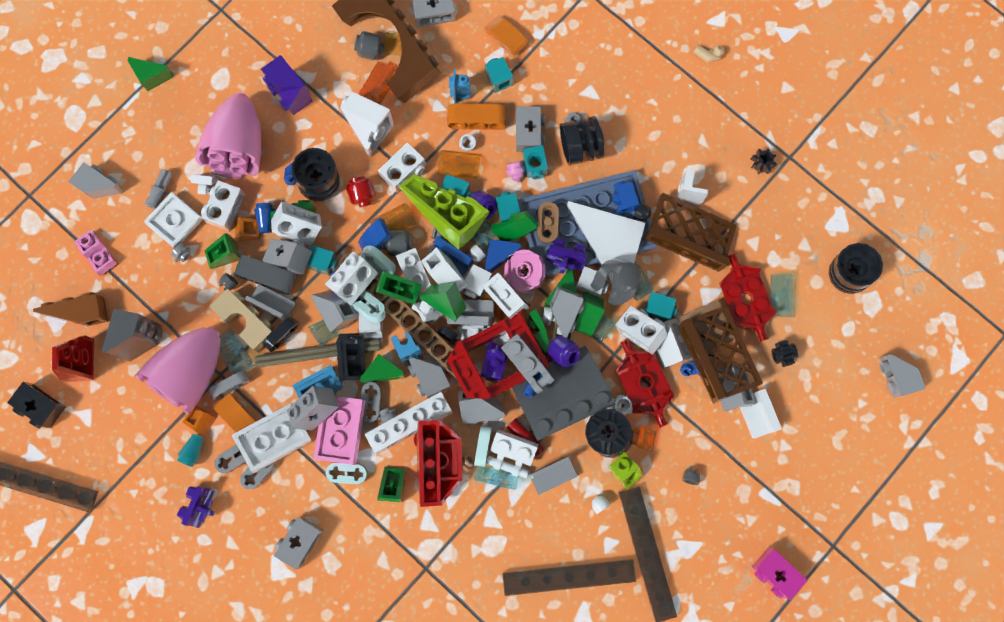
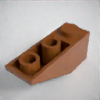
[33,292,108,327]

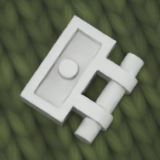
[486,429,538,478]

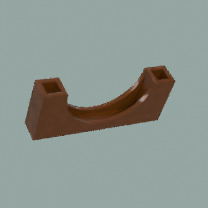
[332,0,441,103]

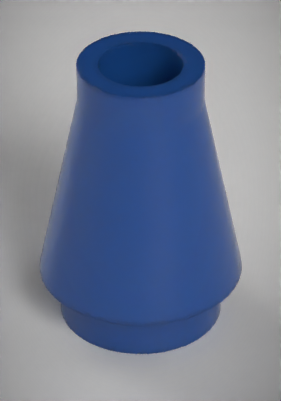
[254,203,275,233]

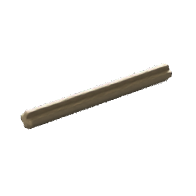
[255,339,381,367]

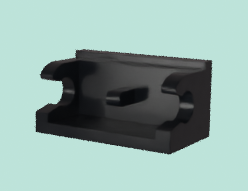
[336,333,365,381]

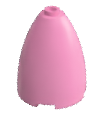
[195,93,262,179]
[135,326,221,415]

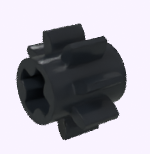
[750,148,777,174]
[772,340,798,367]

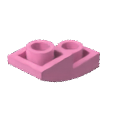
[74,229,117,276]

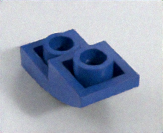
[358,218,392,251]

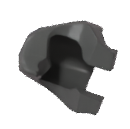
[590,259,641,305]

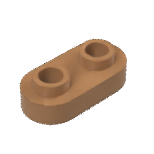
[537,202,559,244]

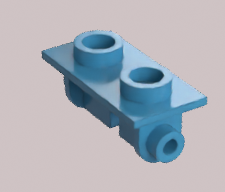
[449,69,471,104]

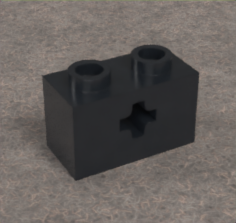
[7,381,66,429]

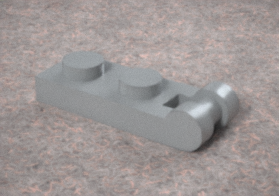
[501,334,555,394]

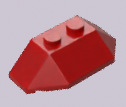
[417,419,462,507]

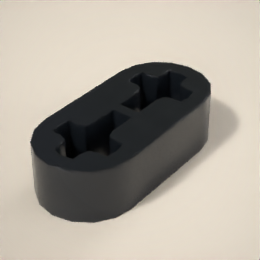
[263,316,299,352]

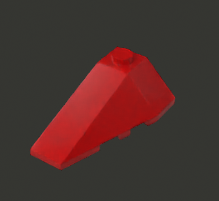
[52,335,94,382]

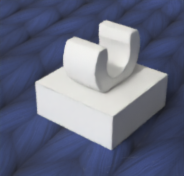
[191,174,218,195]

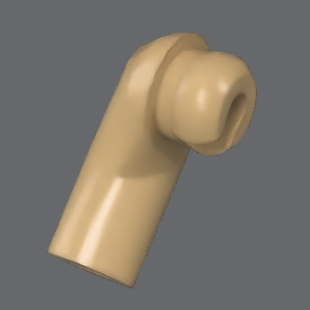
[693,45,725,62]

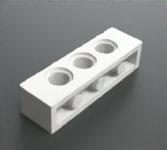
[365,392,453,454]

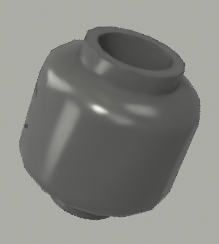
[354,31,384,60]
[382,229,412,256]

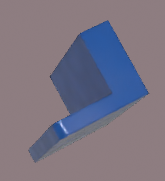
[429,236,473,277]

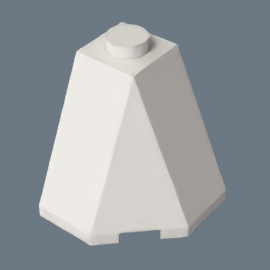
[340,92,394,157]

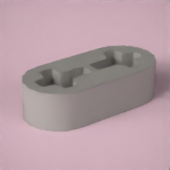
[208,371,250,400]
[361,382,382,423]
[214,445,246,473]
[240,461,276,490]

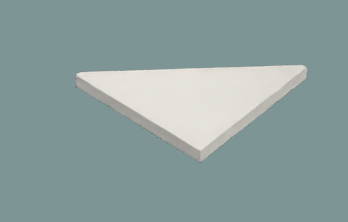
[567,201,645,284]

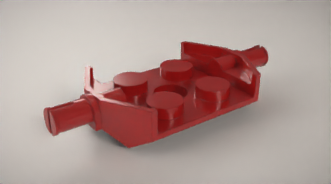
[719,253,777,342]
[615,339,674,428]

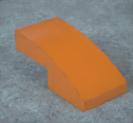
[485,15,528,56]
[213,393,257,432]

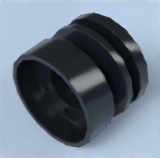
[560,116,604,166]
[292,148,340,202]
[828,243,883,294]
[585,409,634,458]

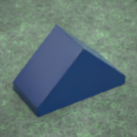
[485,239,522,273]

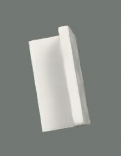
[676,170,708,206]
[482,273,530,319]
[650,319,692,368]
[740,389,782,439]

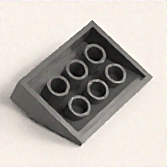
[512,345,616,441]

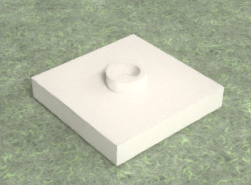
[144,192,203,248]

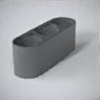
[233,255,297,295]

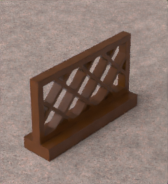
[644,193,737,272]
[678,306,763,404]

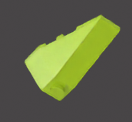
[399,174,489,249]

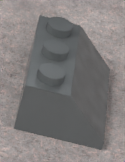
[101,309,163,361]

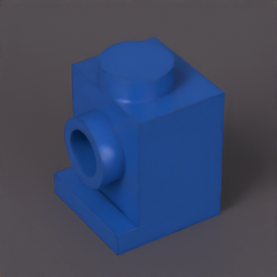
[612,181,639,215]

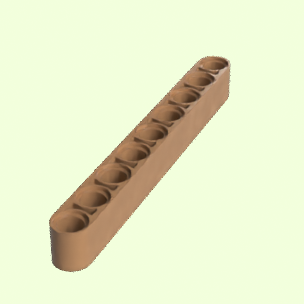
[340,254,458,381]

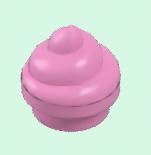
[505,161,526,183]

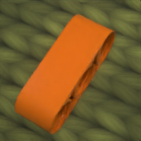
[447,103,506,130]

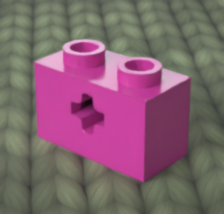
[751,548,808,600]

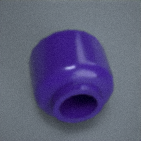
[470,190,497,220]
[548,336,580,367]

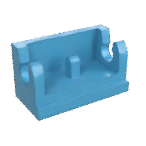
[390,332,423,365]
[292,365,345,398]

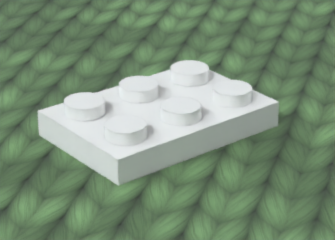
[232,404,311,474]

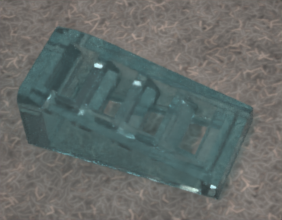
[219,329,255,374]

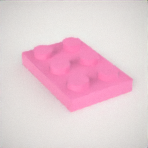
[313,396,366,465]

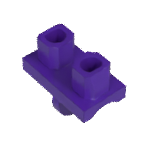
[546,238,587,274]
[481,341,508,382]
[177,486,216,528]

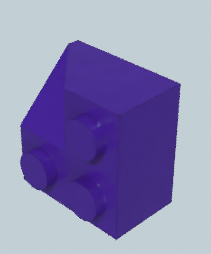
[261,55,313,115]

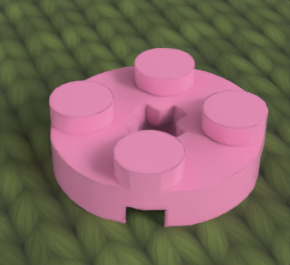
[504,250,546,292]

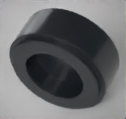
[437,326,459,344]

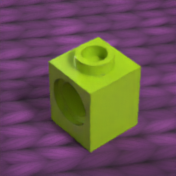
[608,452,643,490]

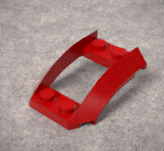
[447,312,550,399]

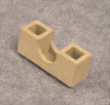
[209,289,274,353]

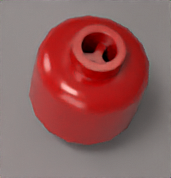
[346,176,376,208]

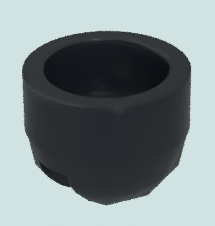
[633,202,651,221]

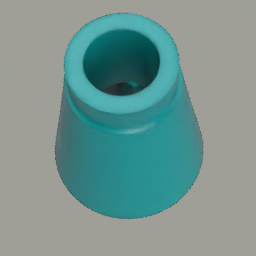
[176,434,204,467]

